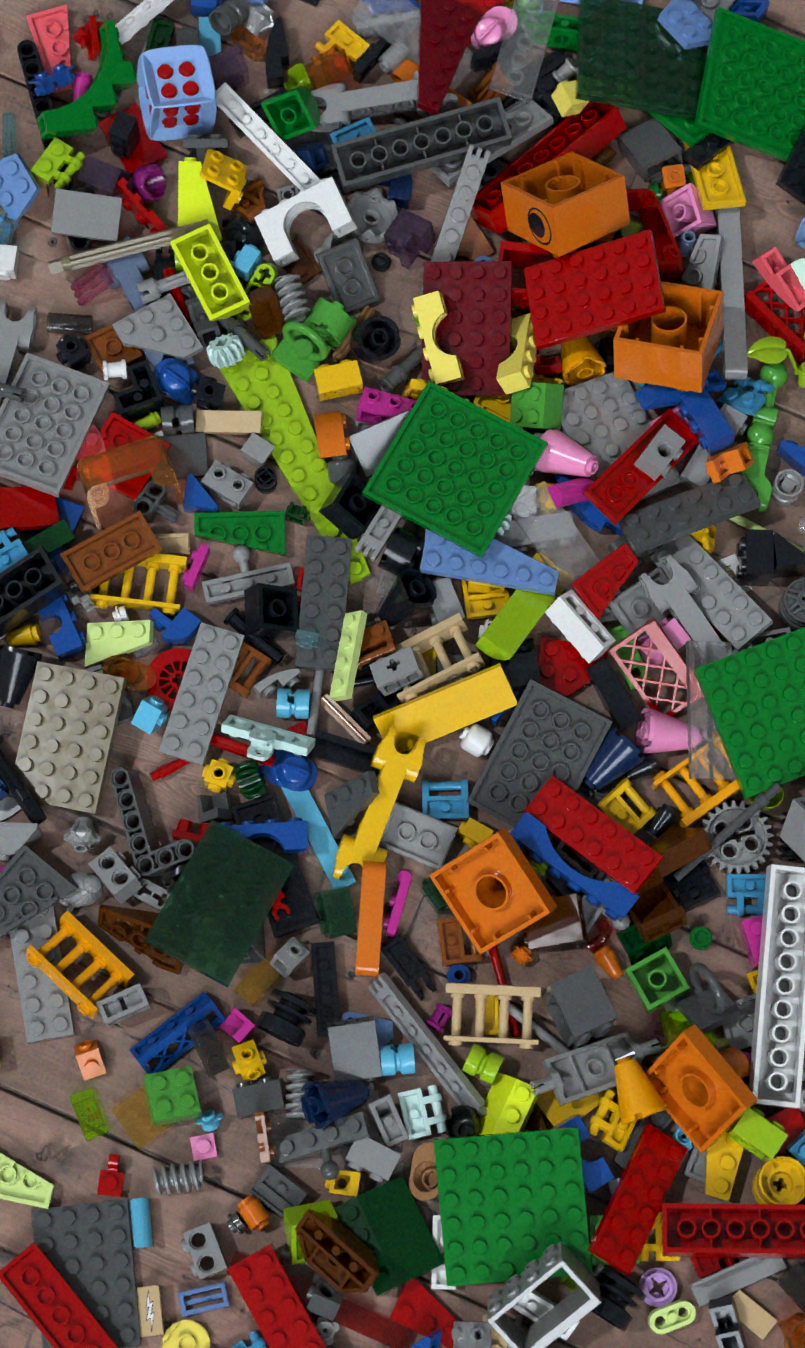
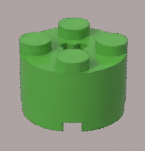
[303,297,357,348]

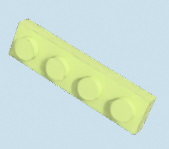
[329,610,367,701]

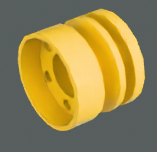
[752,1156,805,1205]

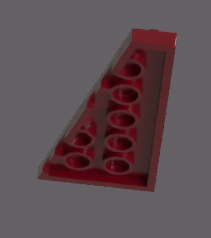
[417,0,481,115]

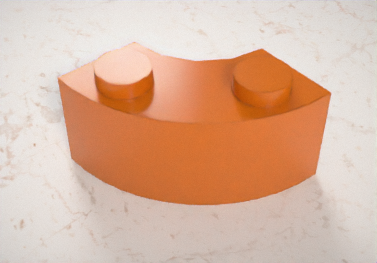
[313,411,350,458]

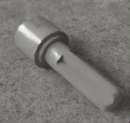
[136,271,190,305]

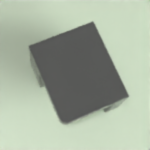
[197,792,233,824]

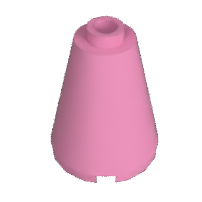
[536,429,599,477]
[635,708,702,754]

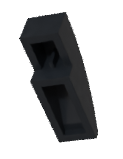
[265,17,289,89]
[585,658,641,731]
[350,683,417,732]
[708,1295,747,1348]

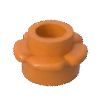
[510,945,532,966]

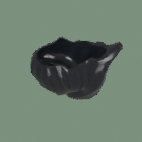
[222,217,264,253]

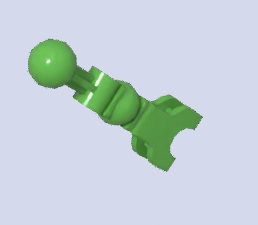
[741,363,788,514]

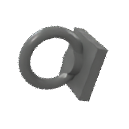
[674,963,740,1034]

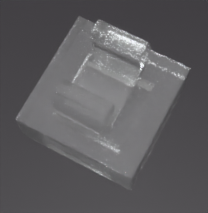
[376,572,397,598]

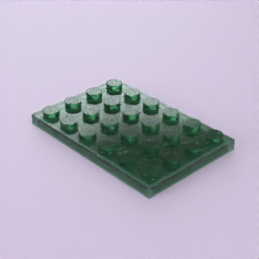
[144,820,295,988]

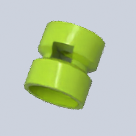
[462,1043,504,1085]

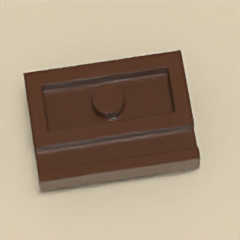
[271,236,322,285]

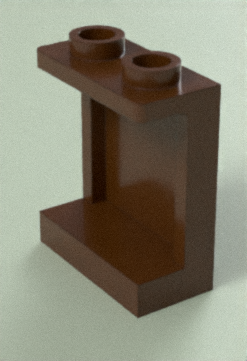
[628,877,687,944]
[523,893,588,951]

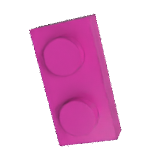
[182,543,210,593]

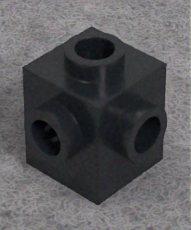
[56,333,91,371]
[190,376,226,410]

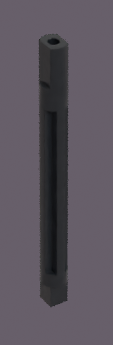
[0,750,47,824]

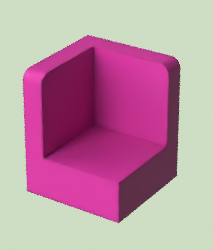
[220,1007,256,1044]

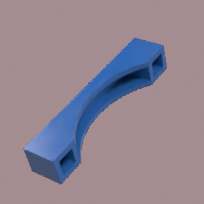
[510,812,640,921]

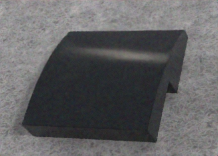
[663,860,721,912]

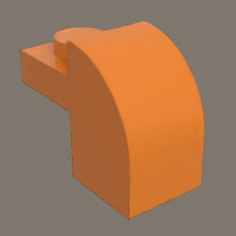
[705,442,754,484]

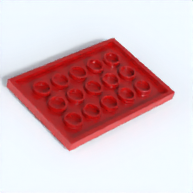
[524,229,666,350]

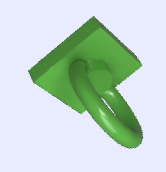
[270,321,332,383]

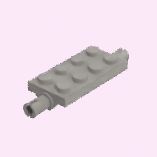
[530,1031,661,1106]

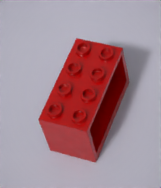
[498,240,581,313]

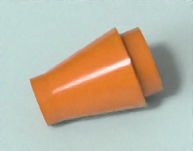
[593,944,624,980]

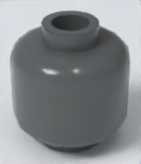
[327,455,357,484]

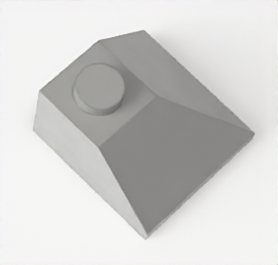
[0,822,43,862]

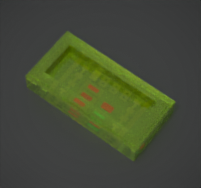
[69,1088,109,1141]

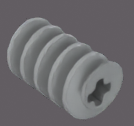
[273,274,311,323]
[284,1069,316,1119]
[153,1160,204,1195]

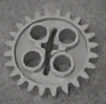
[701,800,774,874]

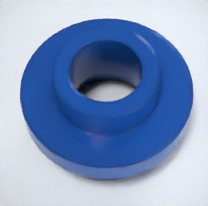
[447,964,470,983]

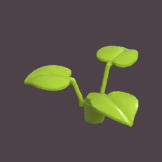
[747,333,805,388]

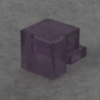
[209,43,249,91]
[384,208,436,269]

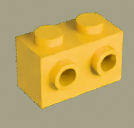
[314,359,363,401]

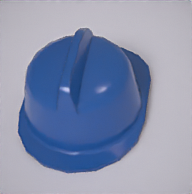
[154,358,201,404]
[263,750,317,792]

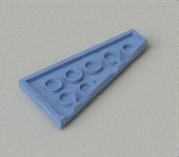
[420,530,559,596]

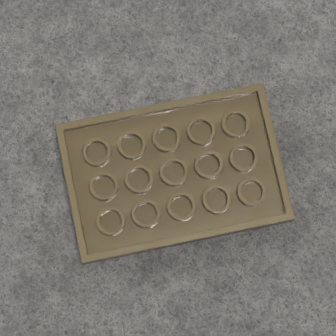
[8,661,127,815]

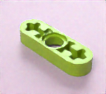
[235,262,278,321]

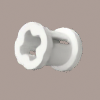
[102,359,127,381]

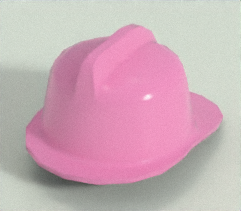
[471,6,517,50]

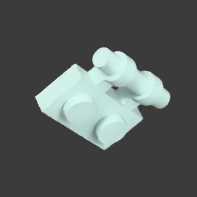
[397,1085,447,1141]

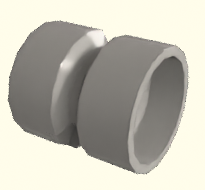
[771,469,804,506]

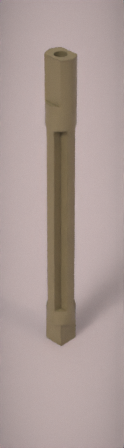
[48,219,209,274]

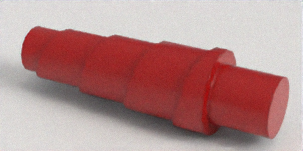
[149,759,190,782]

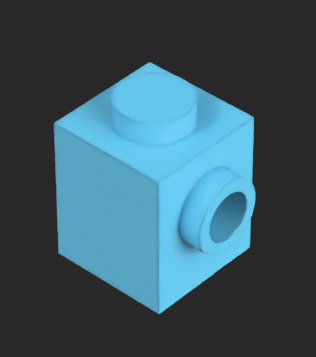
[131,696,169,734]

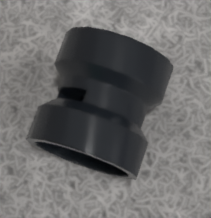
[254,466,277,494]

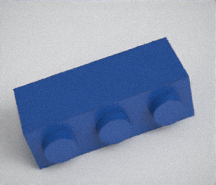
[678,386,735,456]

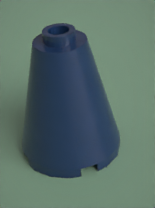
[583,726,646,790]
[301,1080,369,1129]

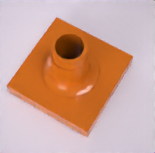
[429,827,558,954]
[646,1024,758,1153]

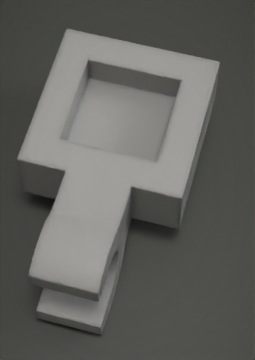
[66,582,95,613]

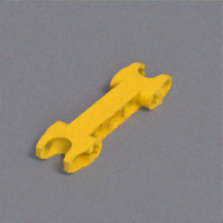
[332,726,426,879]

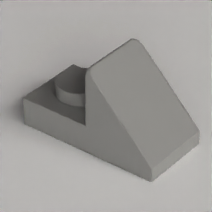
[368,1094,409,1148]

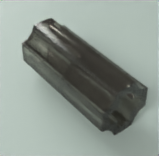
[47,312,93,336]

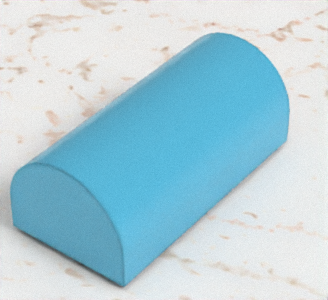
[129,1198,153,1249]

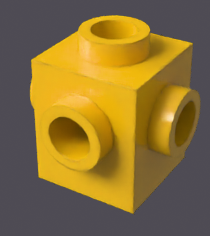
[202,758,236,793]
[231,1039,267,1082]

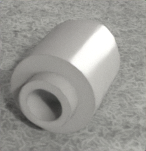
[378,42,410,73]

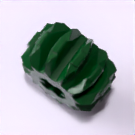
[234,759,267,800]

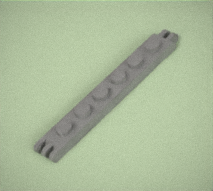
[420,144,491,292]
[355,506,402,562]
[368,973,487,1120]

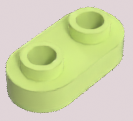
[648,1299,696,1334]

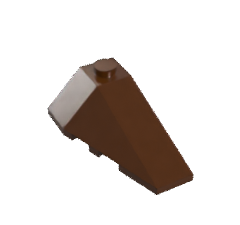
[98,904,195,975]

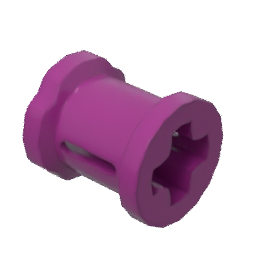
[425,1002,452,1034]

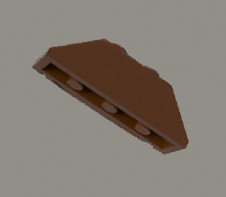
[295,1209,380,1293]

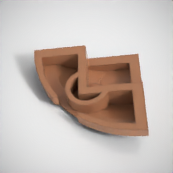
[433,215,494,261]

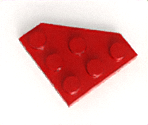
[101,412,170,501]
[538,637,608,698]

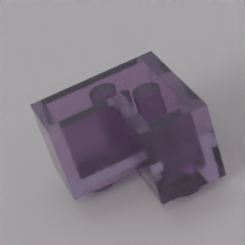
[78,155,131,197]

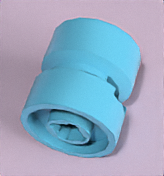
[276,688,310,719]
[380,1043,415,1076]

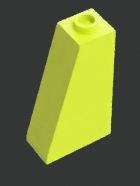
[178,157,223,241]

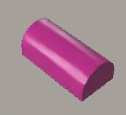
[547,477,594,508]

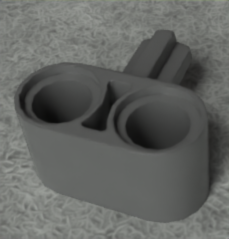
[133,479,180,523]

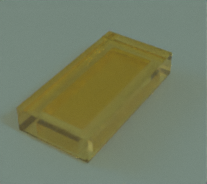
[234,956,281,1007]

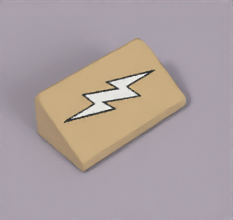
[136,1285,165,1338]

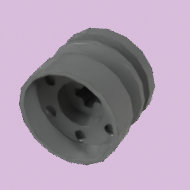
[778,578,805,631]

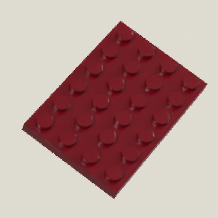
[421,261,513,396]

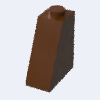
[649,827,713,878]

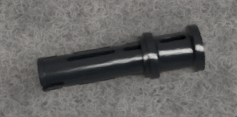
[223,608,286,665]

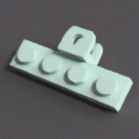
[221,714,315,761]

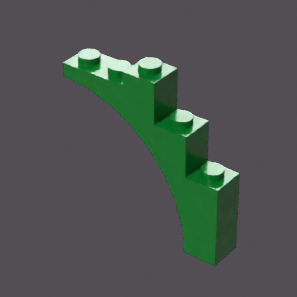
[37,20,137,140]

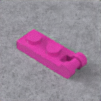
[383,870,411,938]

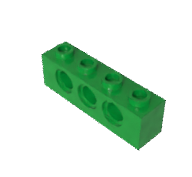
[502,5,587,52]

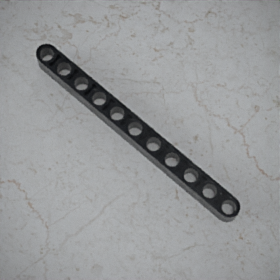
[17,40,92,254]

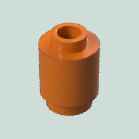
[237,1195,271,1232]

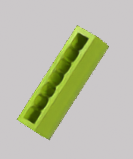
[475,589,556,660]

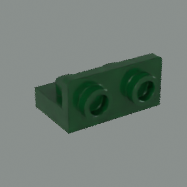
[616,925,673,965]

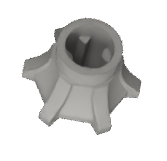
[245,3,275,37]
[63,817,100,853]

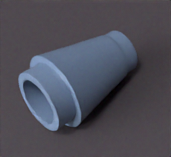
[676,230,696,257]

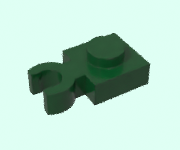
[285,501,310,527]

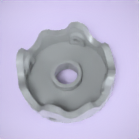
[347,187,401,244]

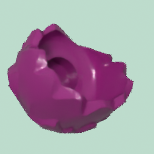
[132,164,166,202]

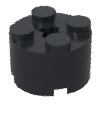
[350,316,401,364]
[377,526,424,576]

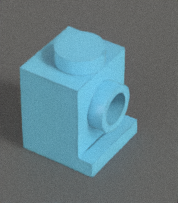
[230,244,262,282]

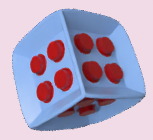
[137,45,217,141]

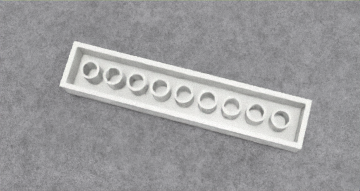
[749,864,805,1109]

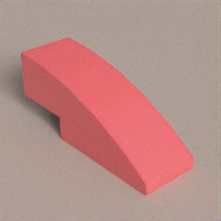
[752,246,805,312]

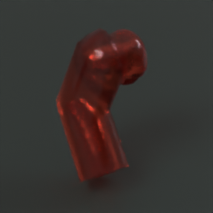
[586,920,613,953]

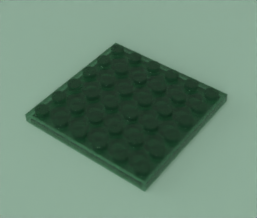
[575,0,704,120]

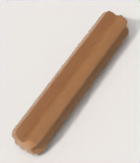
[333,306,376,362]
[320,693,372,745]

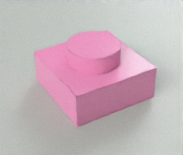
[190,1133,218,1162]

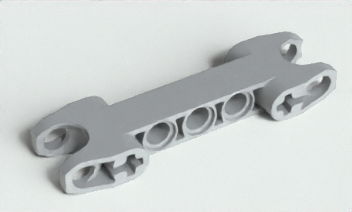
[311,70,459,133]
[0,300,37,407]
[638,555,738,663]

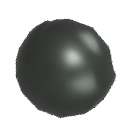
[445,1104,480,1138]

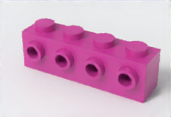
[356,387,417,425]

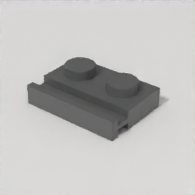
[249,1163,309,1219]

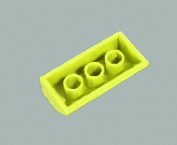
[170,223,250,322]
[477,1072,540,1135]

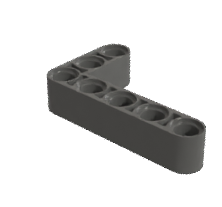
[110,767,204,877]

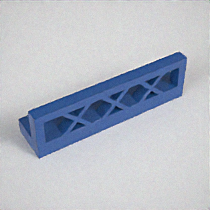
[129,991,226,1074]

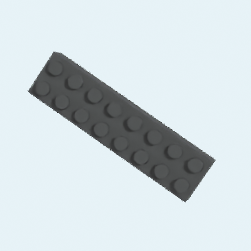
[331,97,512,193]

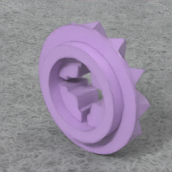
[638,1268,677,1307]

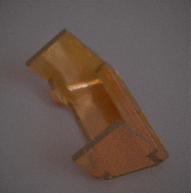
[77,436,184,531]

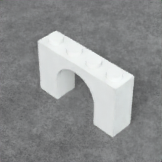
[254,177,358,268]

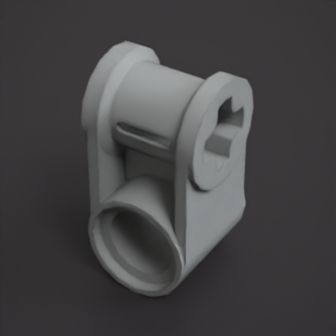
[552,57,589,83]

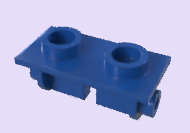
[28,63,75,96]

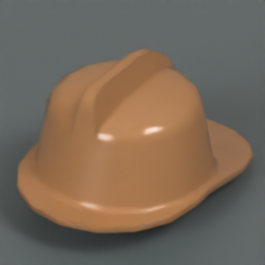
[409,1142,438,1201]

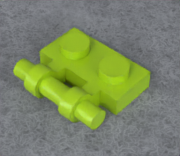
[30,137,86,189]

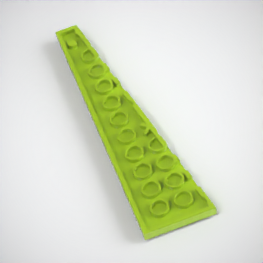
[217,335,371,586]

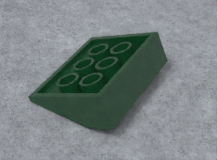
[335,1175,445,1296]

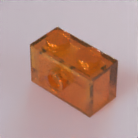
[304,48,354,90]

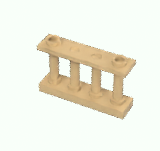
[384,613,486,704]
[444,982,541,1049]

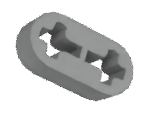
[133,878,173,912]

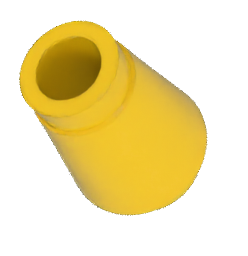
[6,623,42,647]

